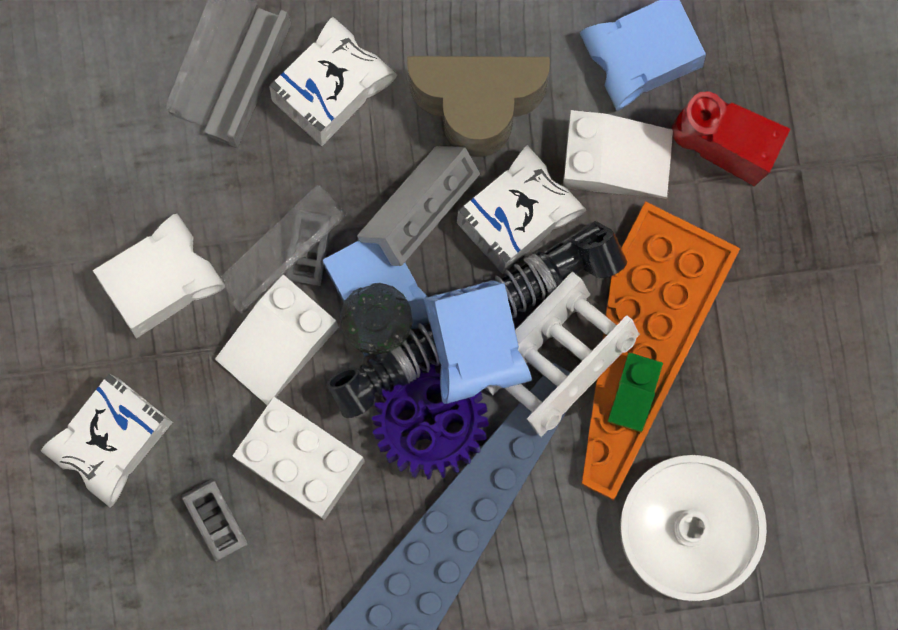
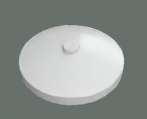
[620,455,767,601]

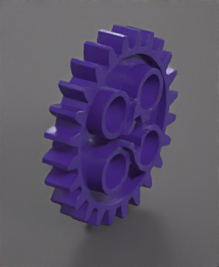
[372,364,489,479]

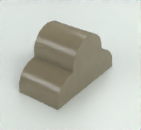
[407,56,550,157]

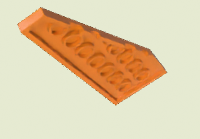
[581,201,740,501]

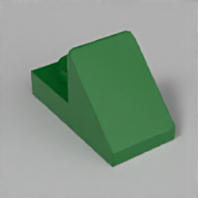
[607,352,663,433]

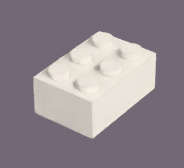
[233,397,365,520]

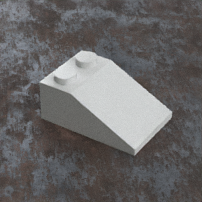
[563,110,673,199]
[215,274,339,406]

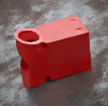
[671,91,791,187]

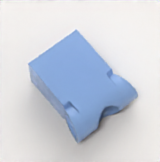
[580,0,706,111]
[323,241,429,357]
[424,281,532,404]

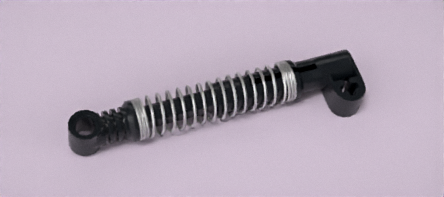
[326,221,627,418]

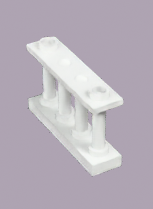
[485,272,640,437]

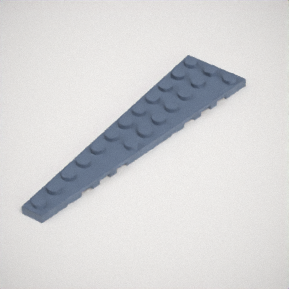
[326,363,571,630]

